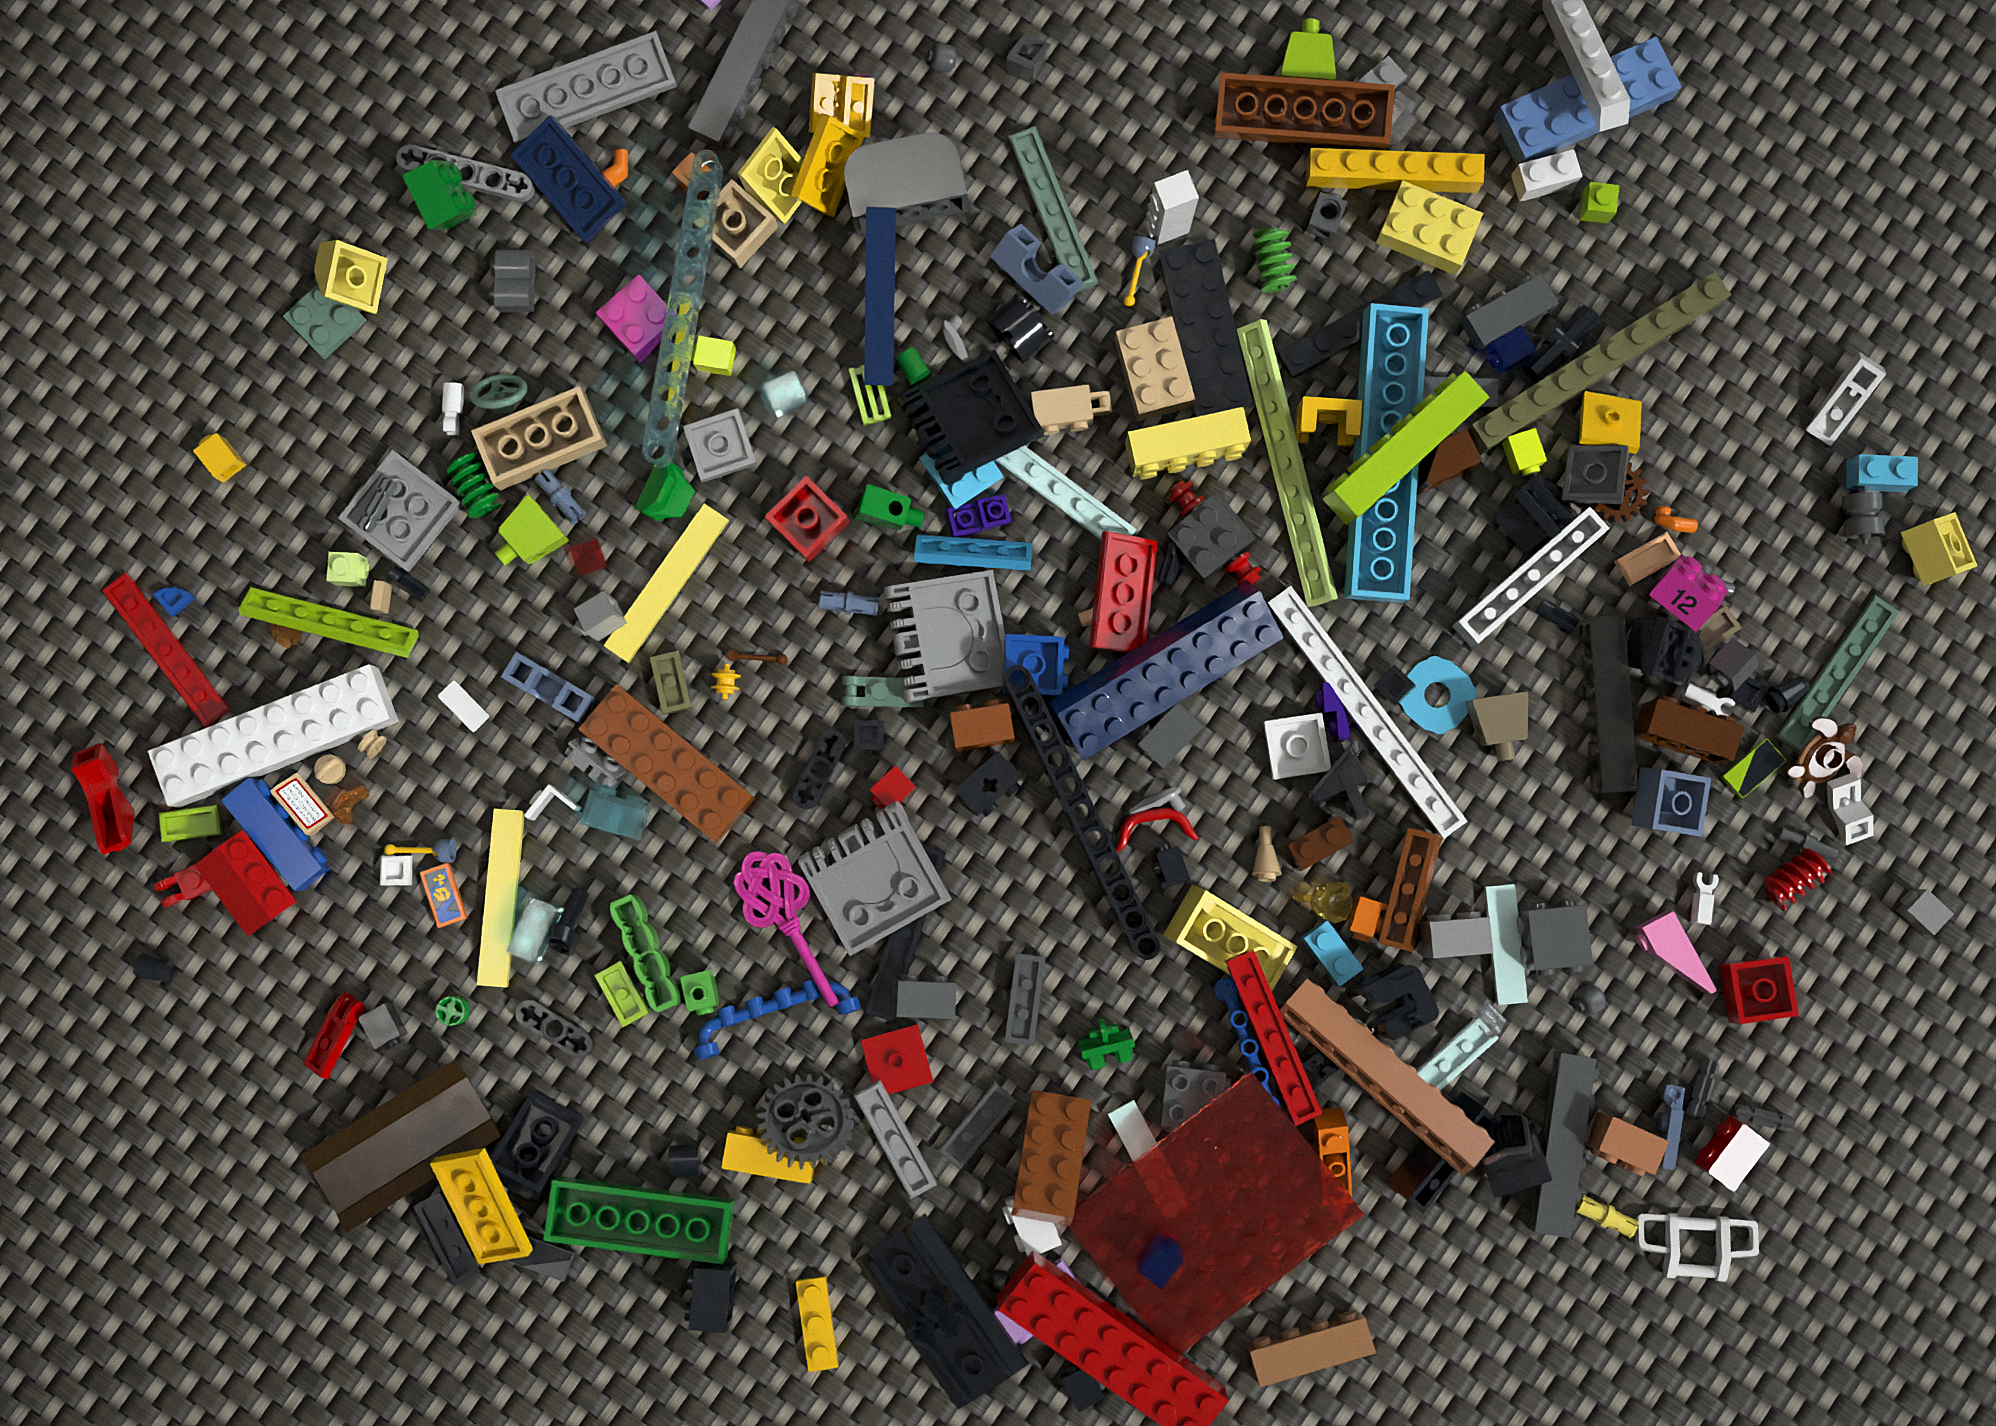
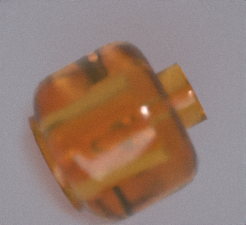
[271,624,303,649]

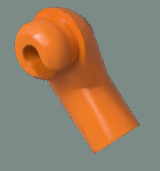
[1653,506,1698,533]

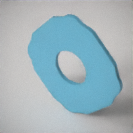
[1400,656,1477,734]

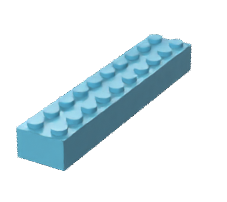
[1344,303,1429,603]

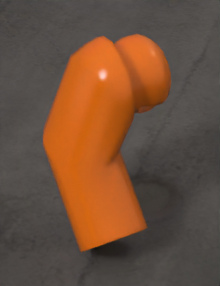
[602,149,628,187]

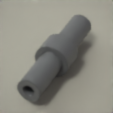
[1777,827,1839,860]

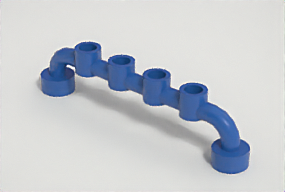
[1214,978,1289,1143]
[694,980,861,1061]

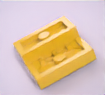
[809,73,874,138]

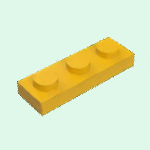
[796,1276,839,1372]

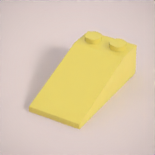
[1163,884,1298,991]

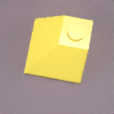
[314,240,388,314]

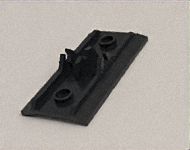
[856,1213,1029,1409]

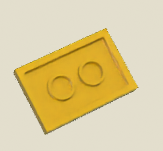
[790,113,865,217]

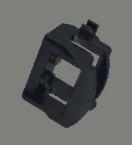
[1341,964,1439,1041]

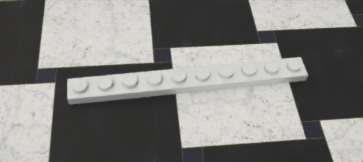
[1267,586,1467,839]

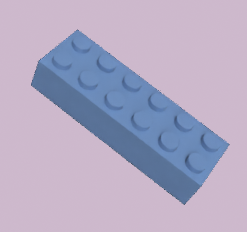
[1493,36,1682,166]

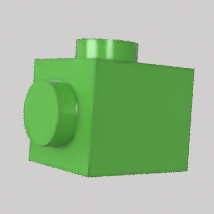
[680,969,720,1016]

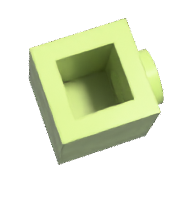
[327,552,369,587]

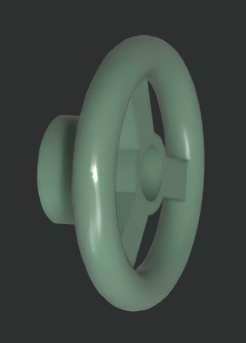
[470,374,527,414]

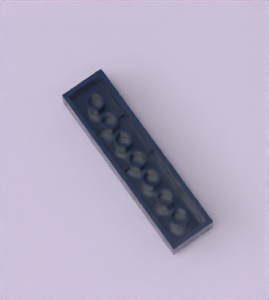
[1047,580,1284,761]

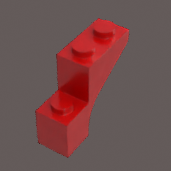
[71,743,135,855]

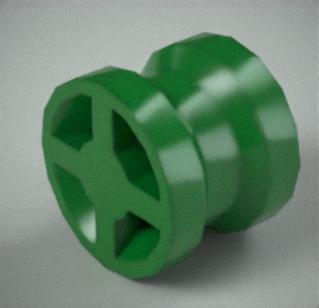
[435,996,470,1026]

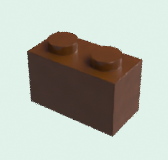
[1284,816,1354,871]

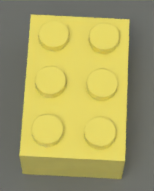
[1376,181,1483,275]

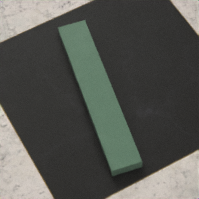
[1009,126,1098,293]
[1775,595,1900,754]

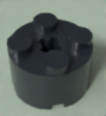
[987,293,1055,363]

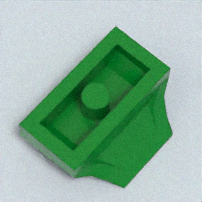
[634,456,695,521]

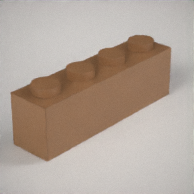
[1247,1311,1376,1387]

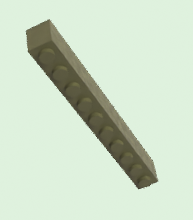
[1467,271,1731,455]

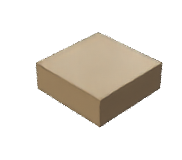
[369,580,392,614]

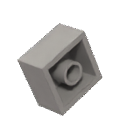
[1420,912,1493,958]

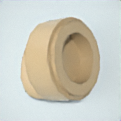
[314,754,346,784]

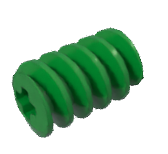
[446,452,502,518]

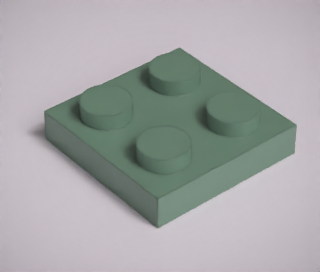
[283,284,367,359]

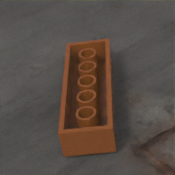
[1214,72,1395,150]
[578,684,755,843]

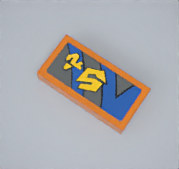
[420,863,468,928]

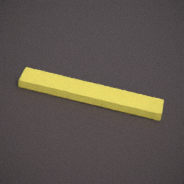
[604,503,729,663]
[477,809,525,987]

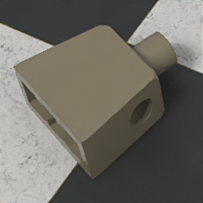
[1466,691,1528,761]

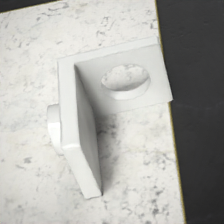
[524,785,581,820]

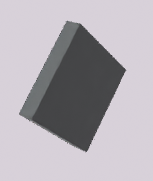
[1562,445,1629,504]

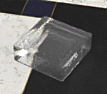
[1472,999,1506,1038]

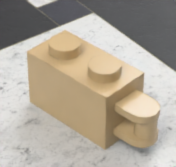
[1031,385,1112,435]

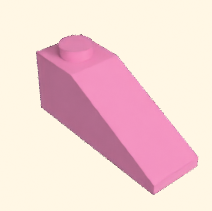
[1634,911,1717,993]

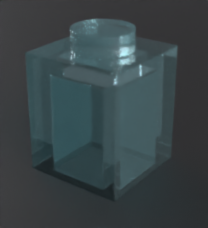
[761,371,809,417]

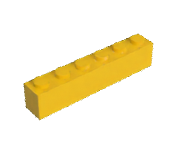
[1306,148,1485,193]

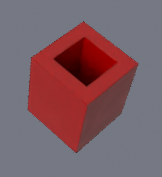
[869,765,916,810]

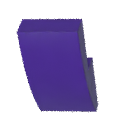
[945,494,1012,538]
[1315,682,1350,743]

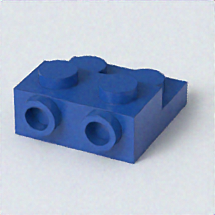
[1003,634,1069,697]

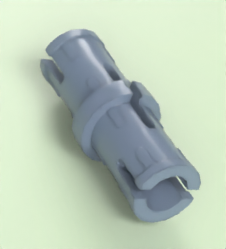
[535,469,586,525]
[819,590,879,616]

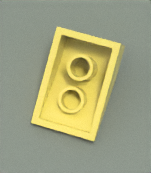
[738,127,804,224]

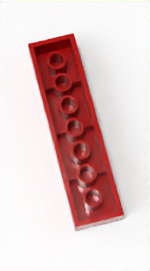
[997,1250,1229,1426]

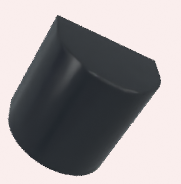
[133,953,175,983]
[668,1144,701,1176]

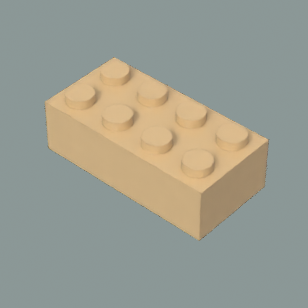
[471,386,607,491]

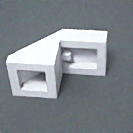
[1827,772,1874,845]

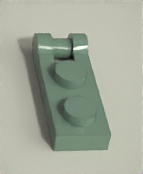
[842,676,924,708]

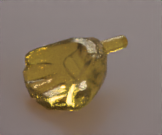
[1293,882,1353,923]

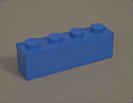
[221,778,331,891]

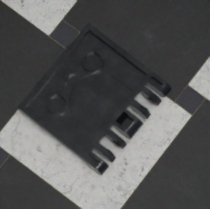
[898,349,1044,485]

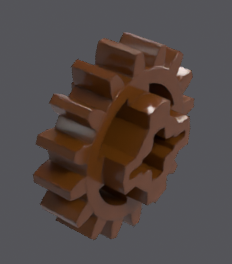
[1585,462,1650,524]

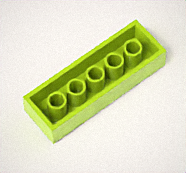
[1323,371,1489,525]

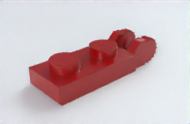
[154,864,213,908]
[303,992,365,1079]

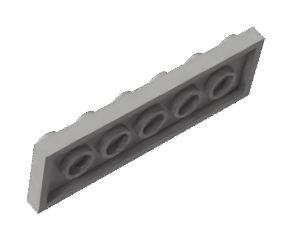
[495,31,677,146]

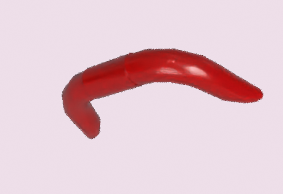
[1116,808,1198,852]

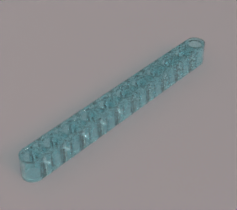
[642,150,723,468]

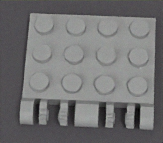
[884,570,1005,703]
[798,801,952,956]

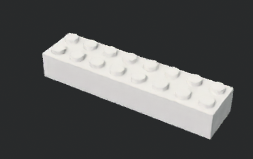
[148,664,399,807]

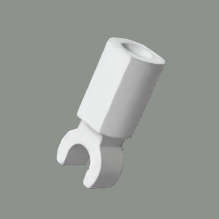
[442,382,464,435]
[1679,682,1735,717]
[1690,872,1719,925]

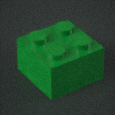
[402,160,477,230]

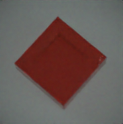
[569,538,608,577]

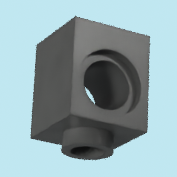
[1306,192,1348,241]

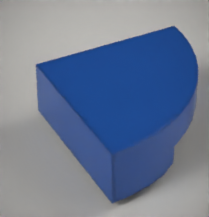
[152,587,196,617]

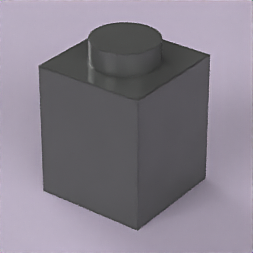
[1709,638,1758,692]

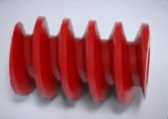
[1763,848,1832,911]

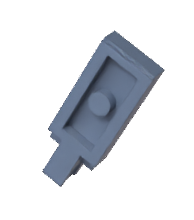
[1658,1084,1685,1170]

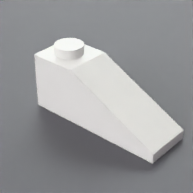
[1806,352,1886,446]

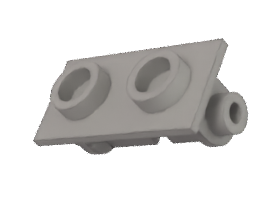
[565,735,627,790]

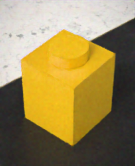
[193,433,246,483]

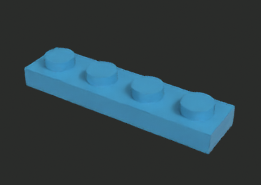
[914,535,1033,570]

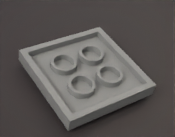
[338,450,462,572]

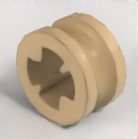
[358,729,387,759]

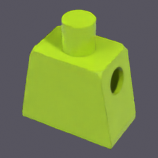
[1279,18,1336,80]
[494,495,569,566]

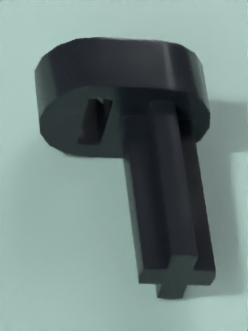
[546,887,589,956]

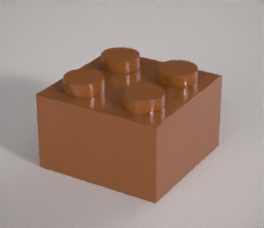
[950,699,1015,752]

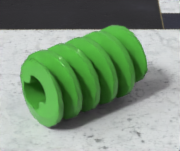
[1252,228,1297,293]

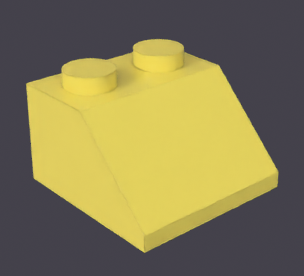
[1901,513,1977,587]

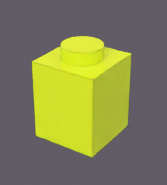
[690,336,736,376]
[1502,428,1547,477]

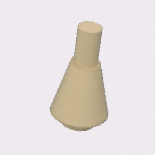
[1252,826,1282,882]

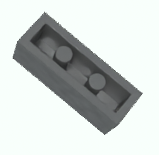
[1461,274,1559,352]

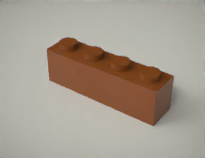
[1379,828,1442,952]

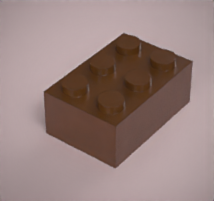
[1632,696,1744,764]

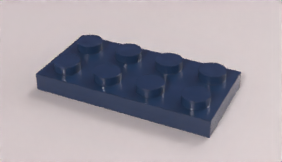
[510,115,628,242]

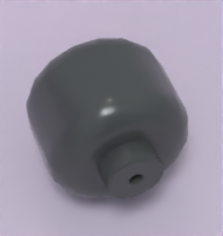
[927,43,957,73]
[1574,984,1606,1017]

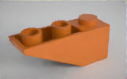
[1312,1107,1353,1205]

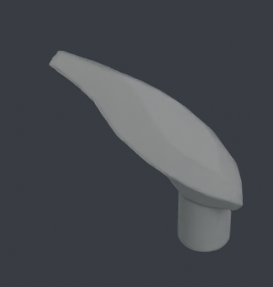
[943,316,971,363]
[1129,787,1186,814]

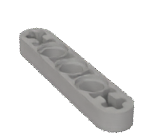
[396,145,535,202]

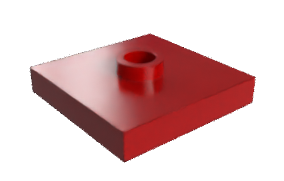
[861,1024,934,1094]

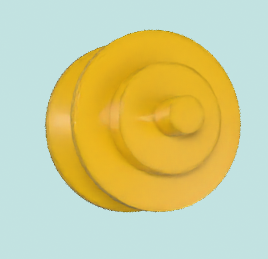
[711,664,741,700]

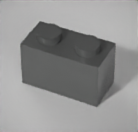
[1136,703,1204,770]
[890,974,957,1019]

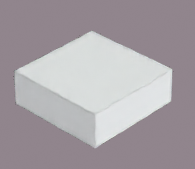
[380,856,413,885]

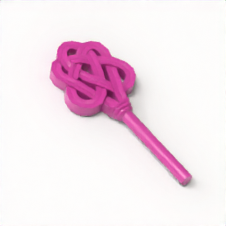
[733,851,839,1008]

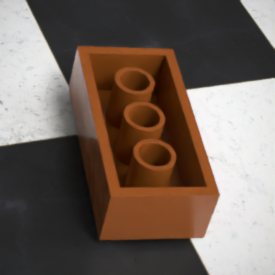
[1011,1090,1091,1226]

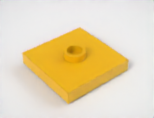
[1579,391,1642,454]

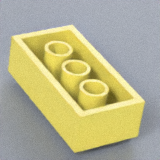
[1125,407,1251,479]

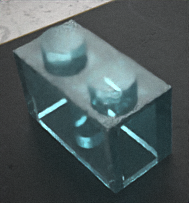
[580,787,651,841]
[506,896,564,963]

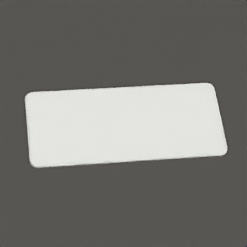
[438,681,489,732]

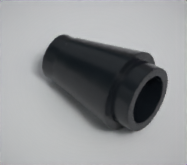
[1764,676,1810,714]

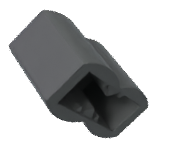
[489,250,536,312]

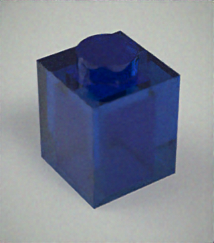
[1486,325,1537,373]
[1137,1234,1183,1289]

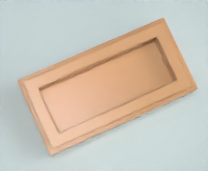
[1614,532,1681,586]

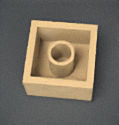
[693,179,779,268]

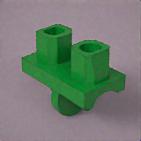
[1078,1018,1135,1070]

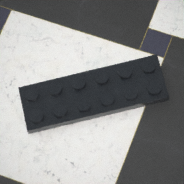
[1158,239,1253,417]

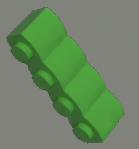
[610,894,682,1013]

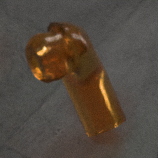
[333,784,369,825]

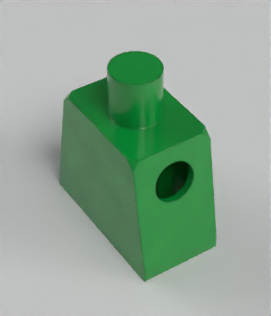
[854,484,925,531]

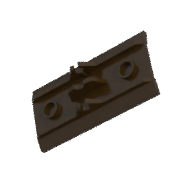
[300,1059,502,1233]

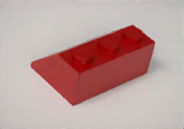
[195,830,298,936]

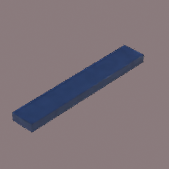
[864,207,896,386]

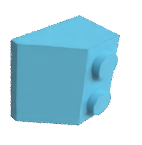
[919,450,1003,509]

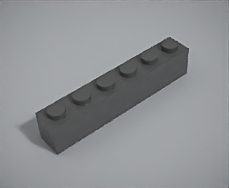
[688,0,798,151]
[1528,1051,1599,1239]

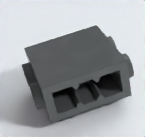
[1517,900,1593,976]
[1159,1060,1231,1137]

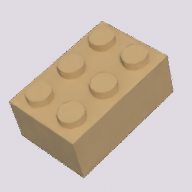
[1114,317,1195,422]

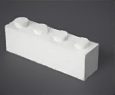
[1144,170,1199,245]

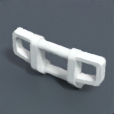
[1635,1213,1759,1282]

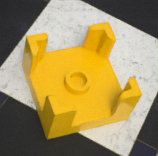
[1295,396,1362,447]

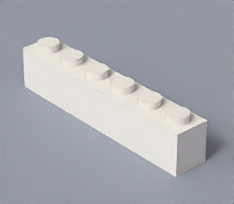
[1542,0,1630,132]
[1452,507,1610,648]

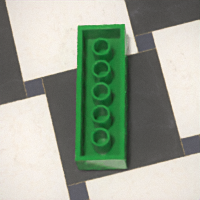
[543,1176,735,1264]

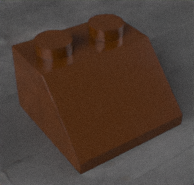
[1417,429,1482,496]

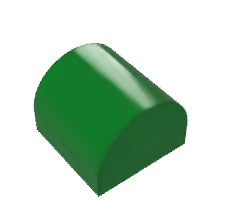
[896,347,931,385]

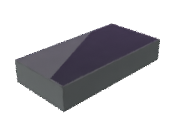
[507,1234,575,1282]

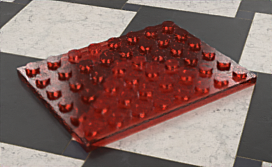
[1068,1071,1365,1354]

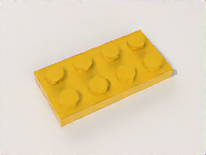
[430,1148,533,1264]

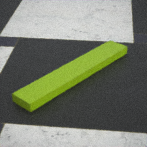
[238,587,419,658]

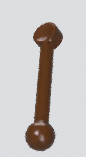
[727,649,788,665]

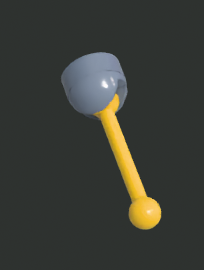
[1124,236,1156,307]
[384,839,457,863]

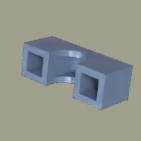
[990,224,1083,315]
[501,652,598,724]

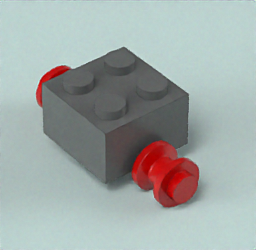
[1168,480,1262,586]

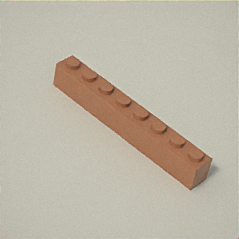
[1279,979,1495,1176]

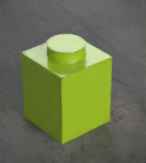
[1579,182,1619,224]

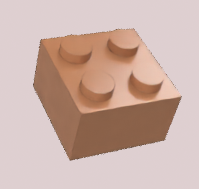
[1584,1112,1669,1177]

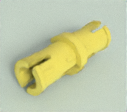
[1575,1194,1638,1238]

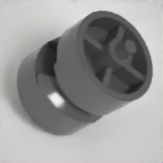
[1842,487,1885,545]

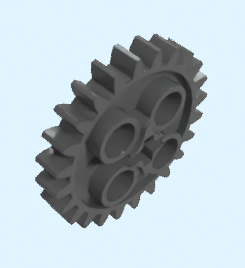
[757,1074,854,1170]

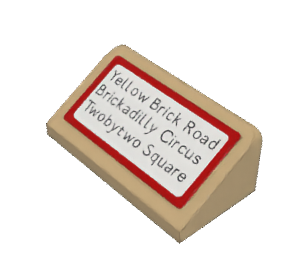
[270,772,335,836]

